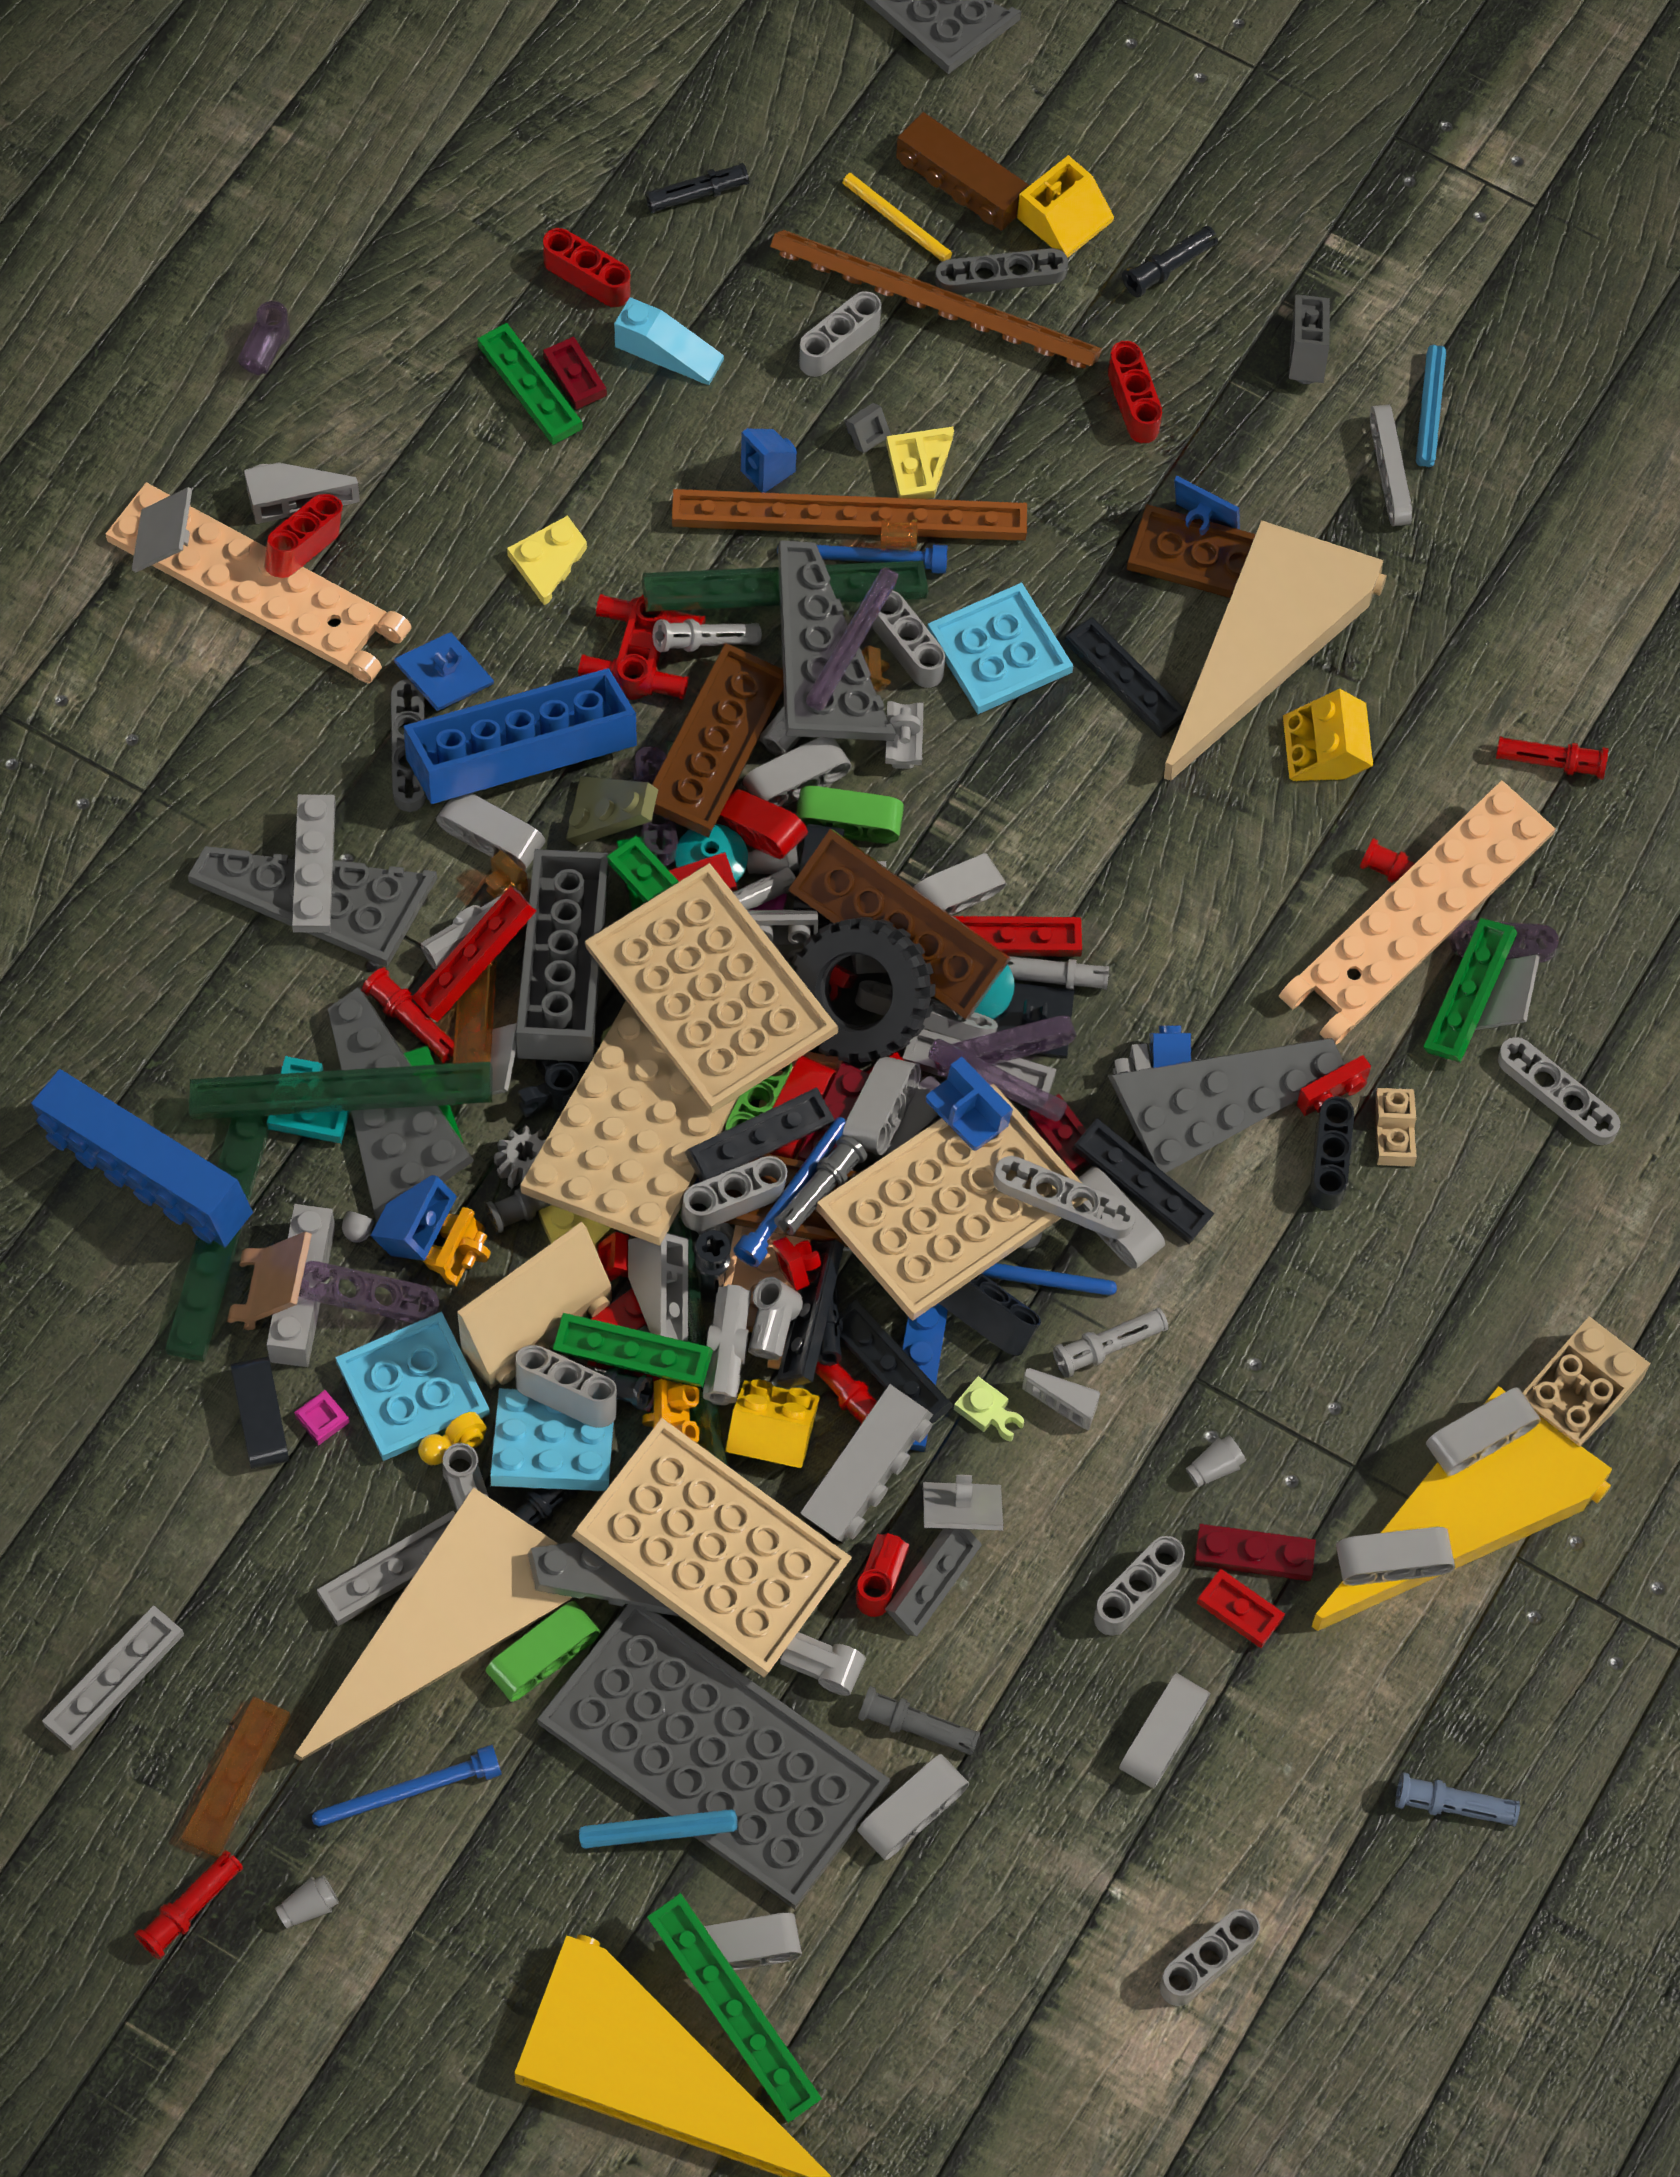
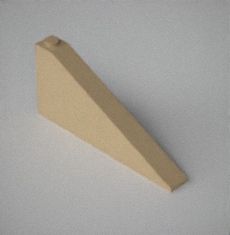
[1164,520,1387,781]
[294,1487,580,1761]

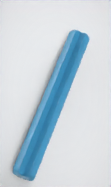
[1416,345,1446,467]
[579,1809,737,1848]

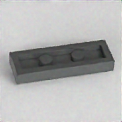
[885,1528,982,1637]

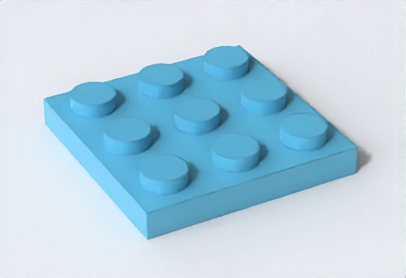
[927,583,1073,715]
[335,1312,490,1461]
[491,1388,614,1491]

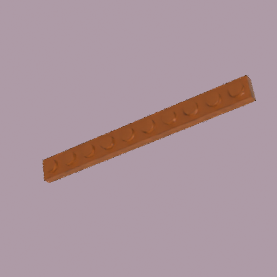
[770,230,1102,368]
[672,489,1027,541]

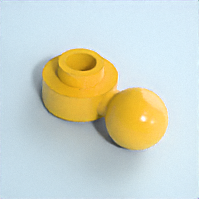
[418,1412,487,1465]

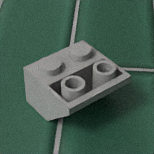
[747,910,818,968]

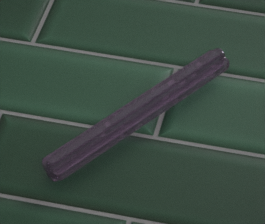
[806,567,898,711]

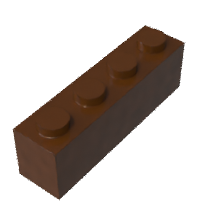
[896,112,1030,231]

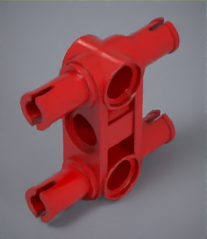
[578,593,706,700]

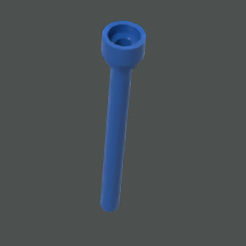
[777,544,948,574]
[733,1117,846,1267]
[982,1263,1117,1296]
[312,1745,502,1826]

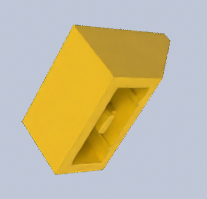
[1017,155,1114,258]
[1283,689,1373,781]
[725,1379,820,1468]

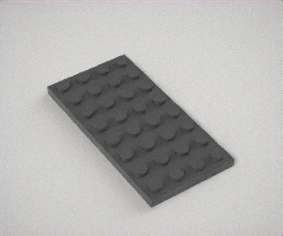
[537,1604,890,1910]

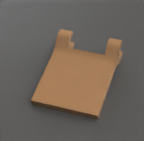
[227,1231,312,1330]

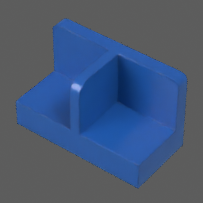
[925,1057,1013,1151]

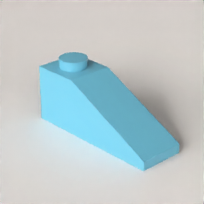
[614,297,724,385]

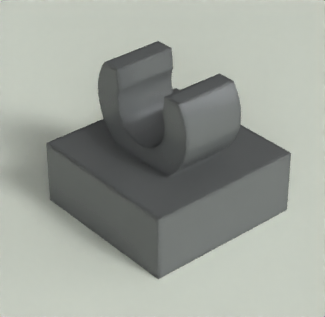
[844,403,891,453]

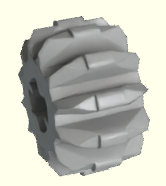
[494,1126,546,1189]

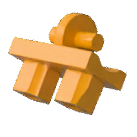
[423,1207,491,1286]
[642,1379,699,1443]

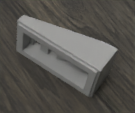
[1022,1368,1100,1431]

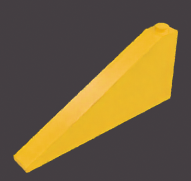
[1311,1386,1612,1631]
[514,1935,831,2177]

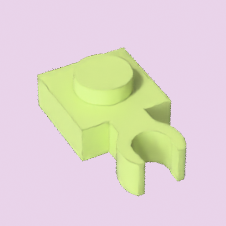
[954,1376,1024,1441]

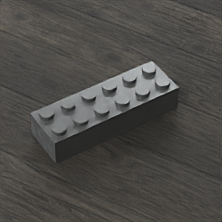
[516,849,609,1062]

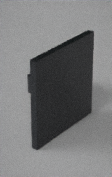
[993,983,1074,1059]

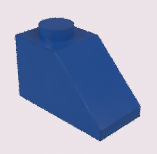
[741,428,797,493]
[370,1175,457,1261]

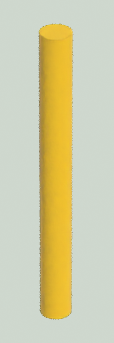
[842,173,952,262]

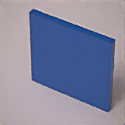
[1174,476,1240,535]
[394,632,494,711]

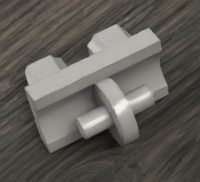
[885,701,924,769]

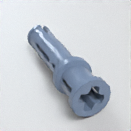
[1395,1772,1520,1827]

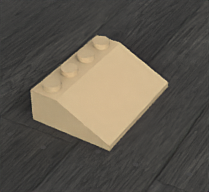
[458,1222,612,1389]

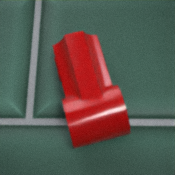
[856,1533,909,1617]

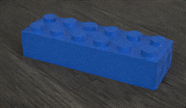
[403,668,637,804]
[31,1069,253,1247]

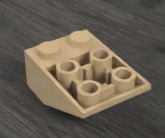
[1523,1316,1651,1447]

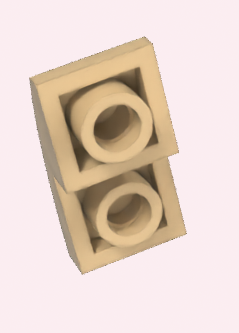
[1376,1088,1417,1167]

